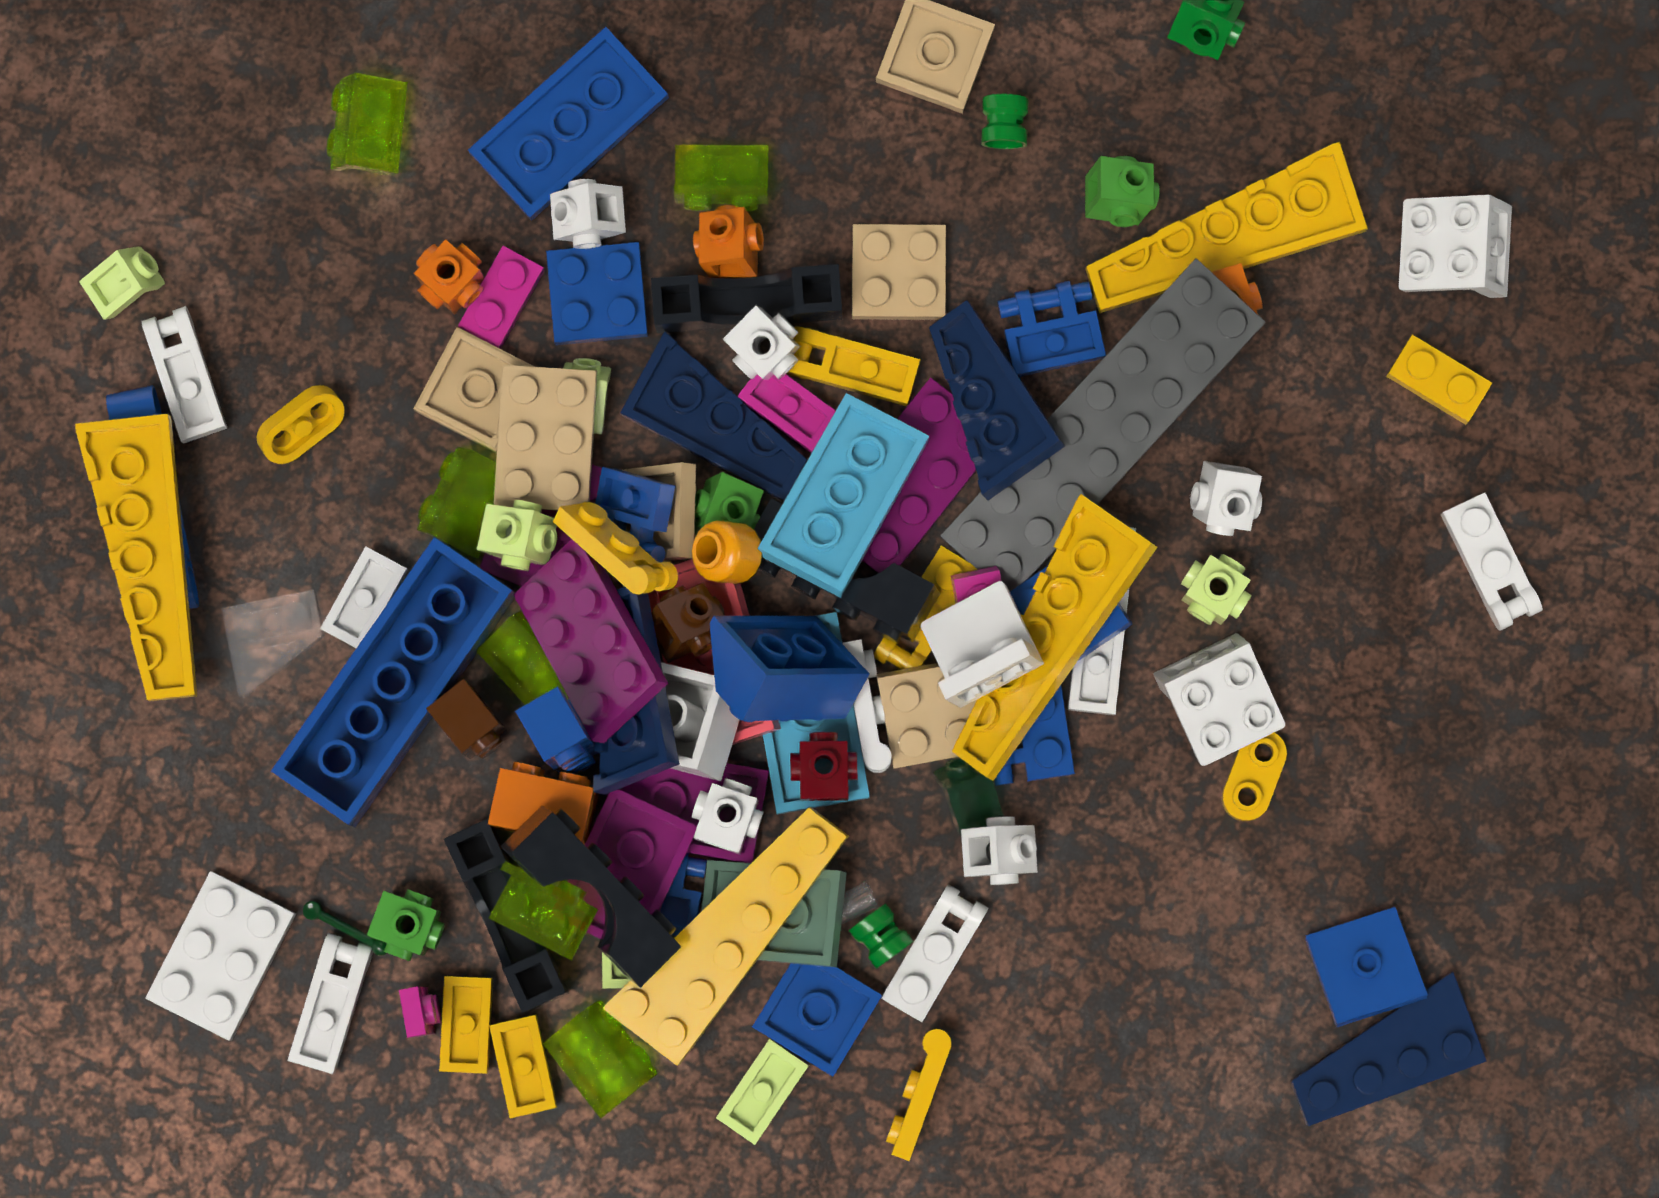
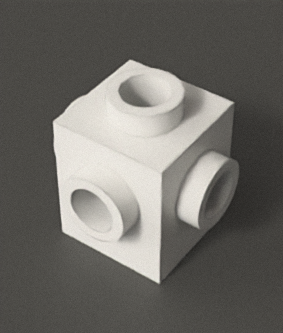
[550,179,626,249]
[723,306,801,380]
[1190,461,1262,536]
[692,778,764,855]
[961,817,1038,885]

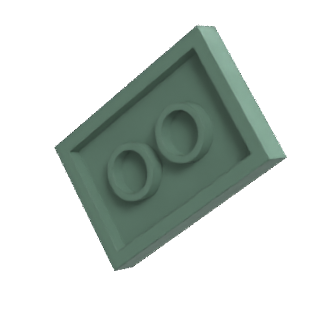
[701,860,847,968]

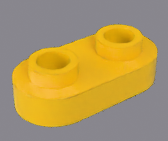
[257,385,344,464]
[1221,732,1287,821]

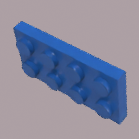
[468,27,669,221]

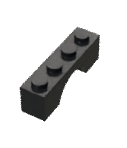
[651,264,842,334]
[753,499,940,643]
[501,806,681,988]
[444,819,569,1013]

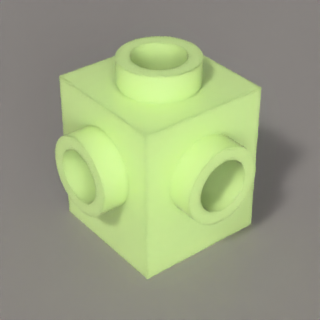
[477,500,557,571]
[1181,554,1252,625]

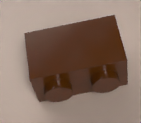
[426,679,507,759]

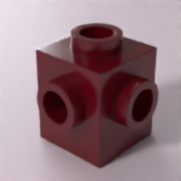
[790,732,858,801]

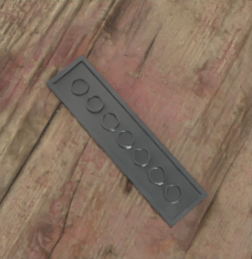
[940,258,1266,592]

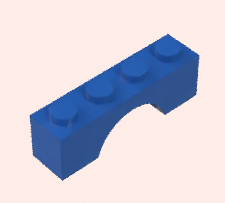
[515,686,598,775]

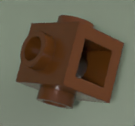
[652,583,725,663]

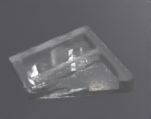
[221,589,325,698]

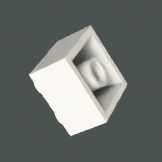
[661,662,740,781]

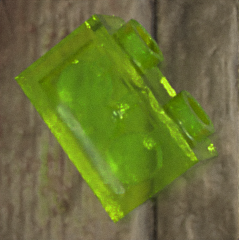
[327,72,408,176]
[674,145,769,211]
[417,447,496,558]
[477,610,567,705]
[489,861,598,961]
[543,1000,657,1119]

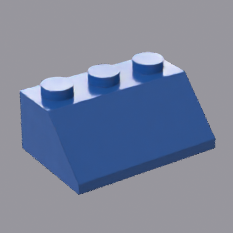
[710,616,870,722]

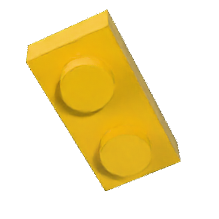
[1386,334,1492,425]
[439,976,493,1074]
[489,1015,558,1119]

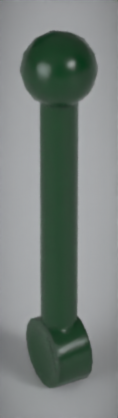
[303,901,387,956]

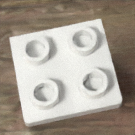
[1399,195,1512,298]
[921,581,1044,708]
[1153,633,1285,766]

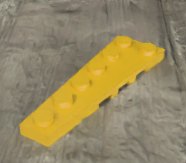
[1085,142,1368,313]
[75,414,197,701]
[952,494,1157,781]
[603,807,849,1066]

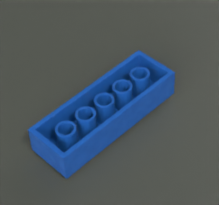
[271,537,515,827]

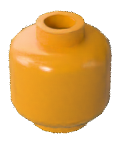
[692,520,762,584]

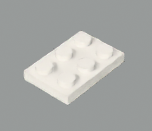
[145,871,296,1041]

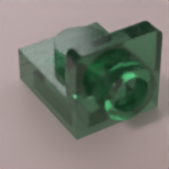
[933,757,1004,836]

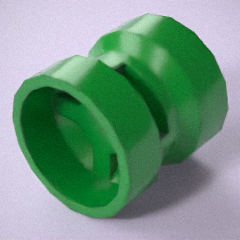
[981,94,1029,149]
[848,903,914,969]

